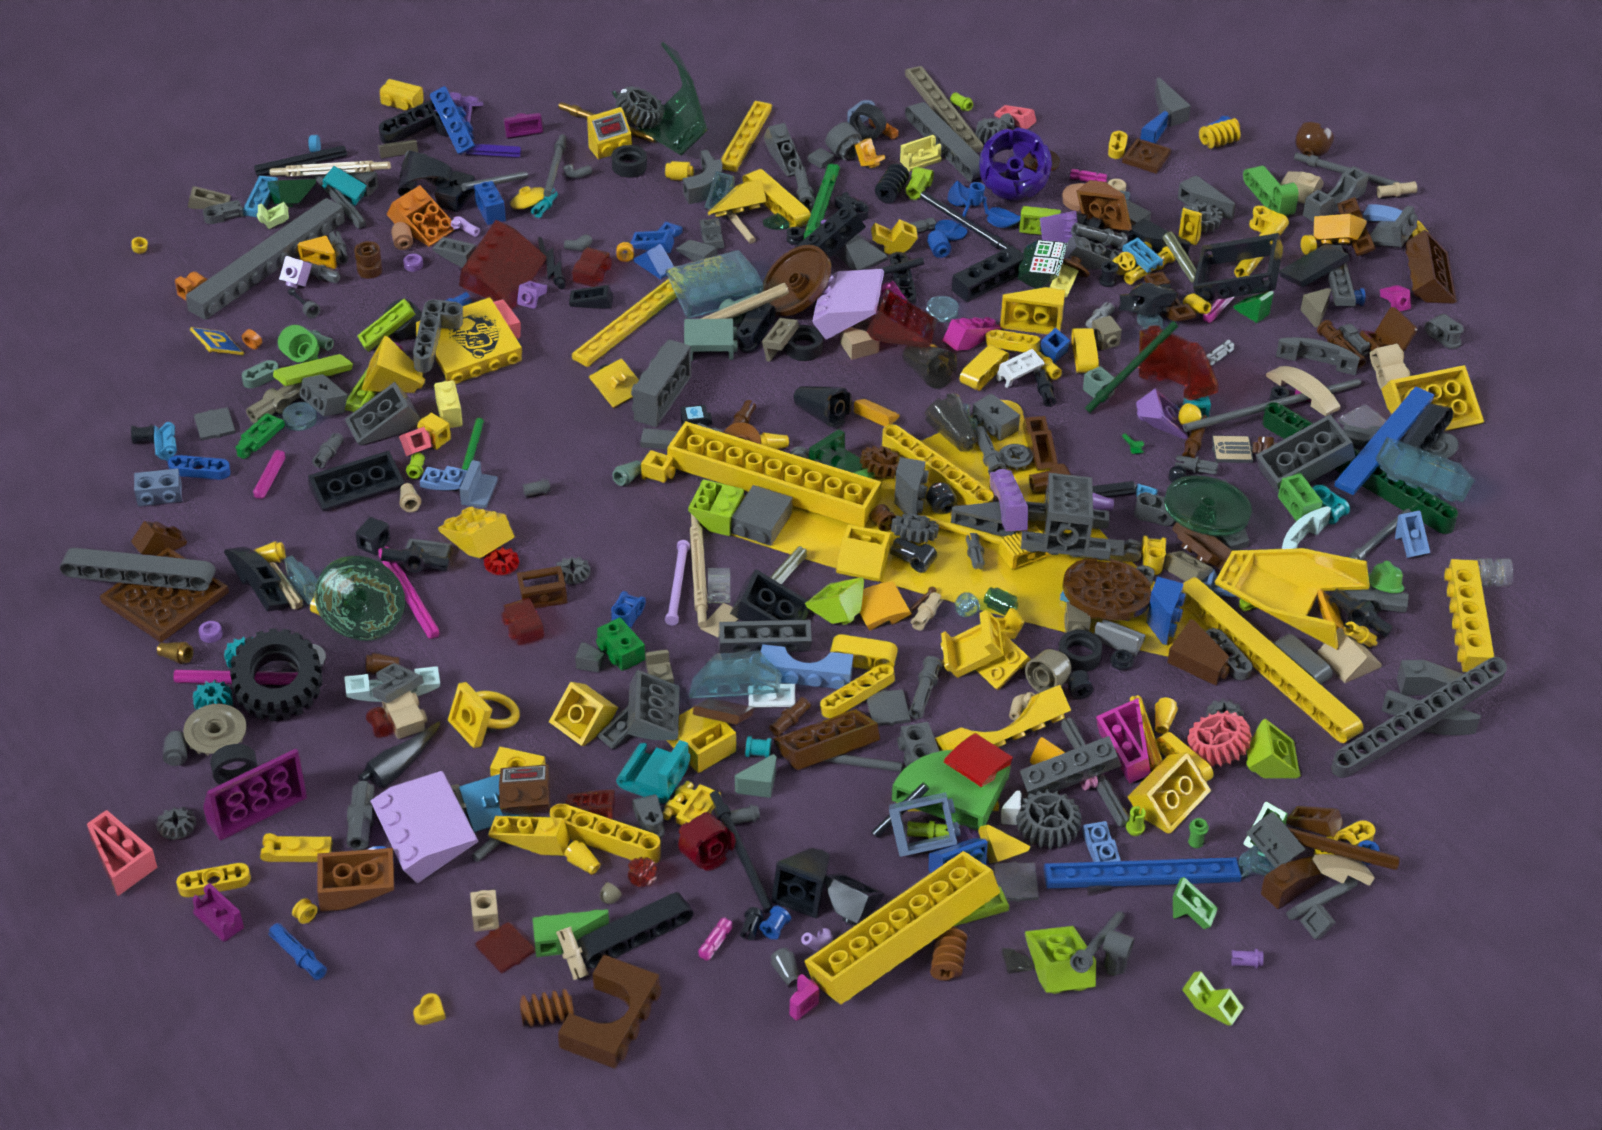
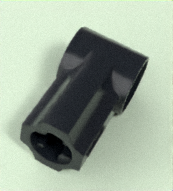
[890,537,938,573]

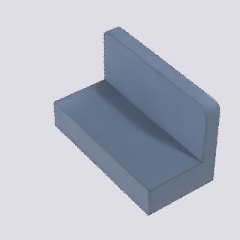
[460,460,498,508]

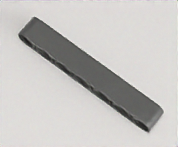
[905,102,981,181]
[59,548,216,591]

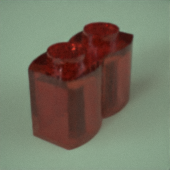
[572,247,612,287]
[501,598,544,646]

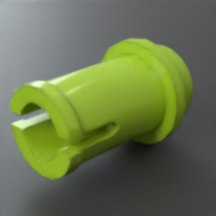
[950,92,973,111]
[406,453,425,479]
[1126,806,1146,836]

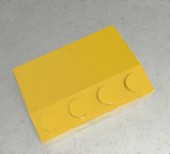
[1381,365,1484,434]

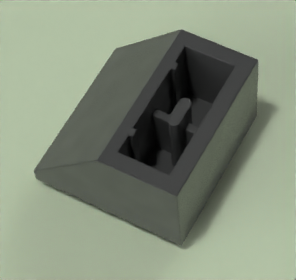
[894,457,929,515]

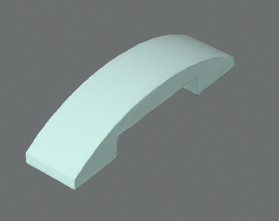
[1282,506,1331,549]
[344,666,440,702]

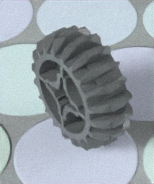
[615,86,665,129]
[1016,789,1082,849]

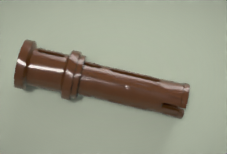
[1317,320,1367,368]

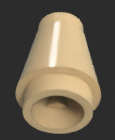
[400,483,421,512]

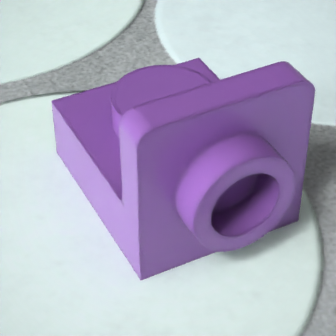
[517,281,547,309]

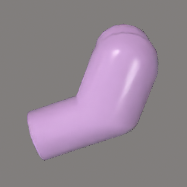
[451,216,480,237]
[801,928,833,951]

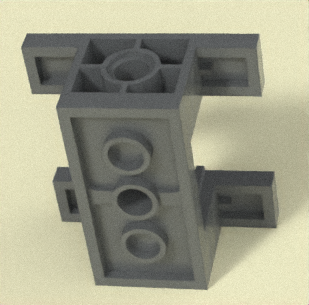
[1021,473,1111,560]

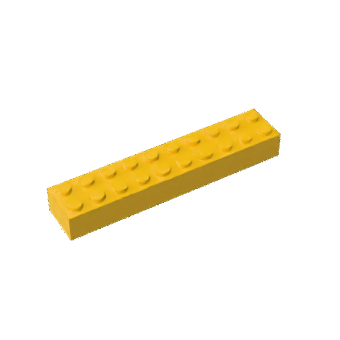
[667,421,881,527]

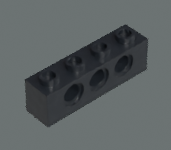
[793,204,866,258]
[951,246,1027,302]

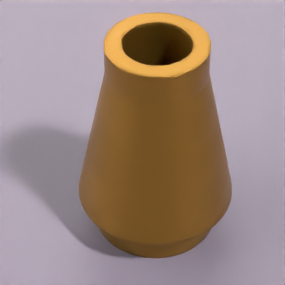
[157,642,193,664]

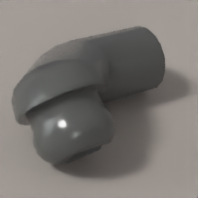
[563,164,592,179]
[564,234,593,251]

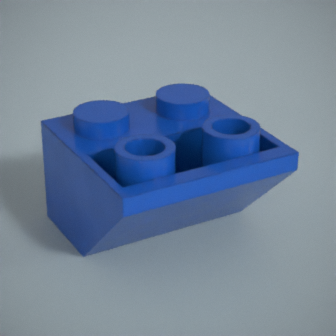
[1147,577,1186,645]
[928,838,988,873]

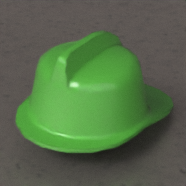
[278,325,319,363]
[1368,560,1404,593]

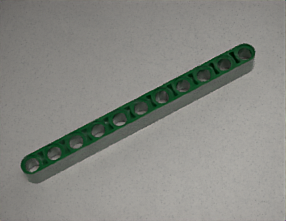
[1262,402,1458,534]

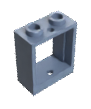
[889,792,961,857]

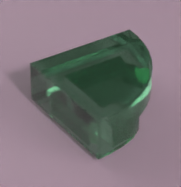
[763,213,790,230]

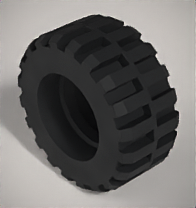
[230,628,323,721]

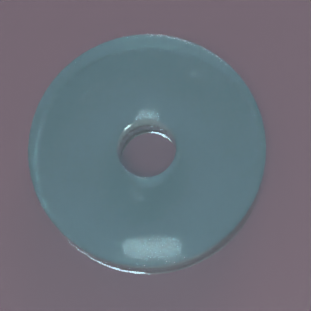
[926,296,959,322]
[283,402,317,431]

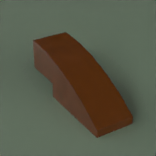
[1023,416,1058,471]

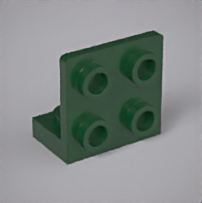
[809,429,865,473]

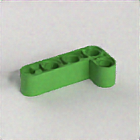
[1243,165,1299,216]

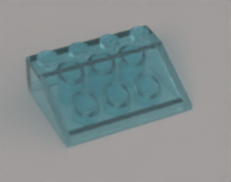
[665,250,763,319]

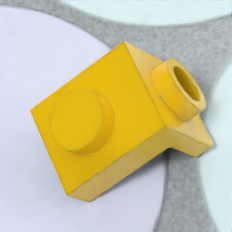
[995,608,1024,639]

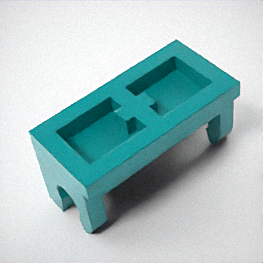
[322,166,367,206]

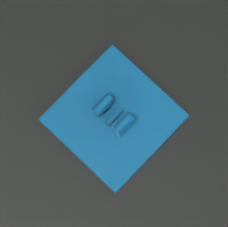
[459,774,519,832]

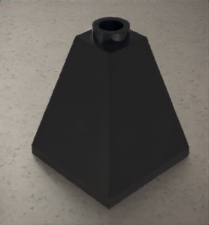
[771,848,830,919]

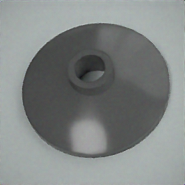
[1422,433,1458,462]

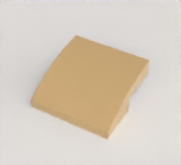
[1312,854,1375,886]

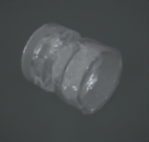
[1477,558,1513,587]

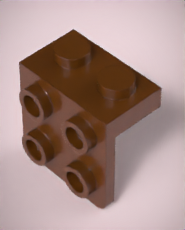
[1359,307,1417,352]

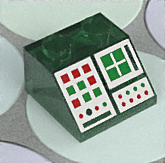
[1017,240,1068,289]

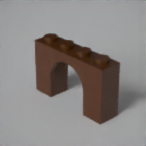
[558,955,662,1069]

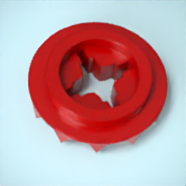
[484,547,519,575]

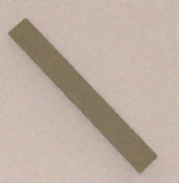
[905,66,984,153]

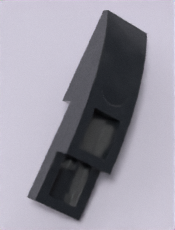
[224,546,289,612]

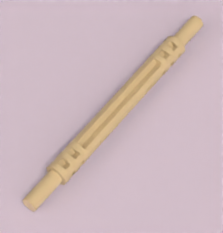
[270,161,391,177]
[690,514,708,628]

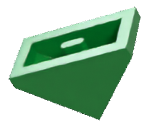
[1233,291,1274,323]

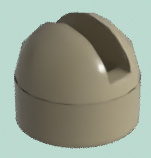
[600,882,622,904]

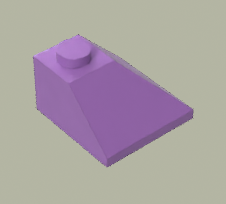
[1136,388,1188,439]

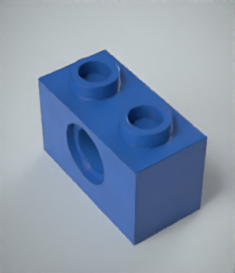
[474,181,506,225]

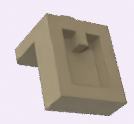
[646,650,674,684]

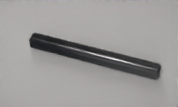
[254,146,347,176]

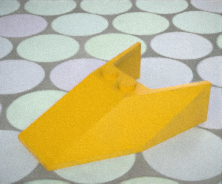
[1215,548,1370,650]

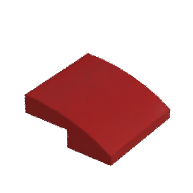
[943,733,1013,787]

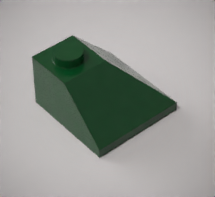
[267,179,316,207]

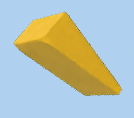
[1178,208,1202,245]

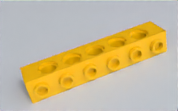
[1444,559,1494,672]

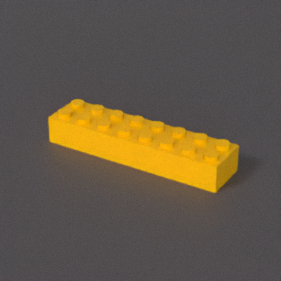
[805,851,1000,1005]

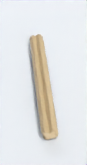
[700,283,789,319]

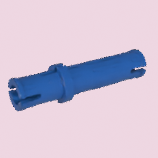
[268,923,327,980]

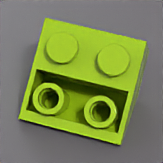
[688,479,744,536]

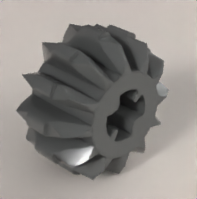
[976,117,1007,143]

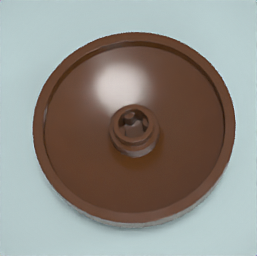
[761,245,831,316]

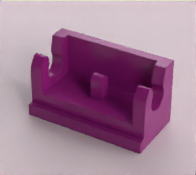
[193,883,244,942]

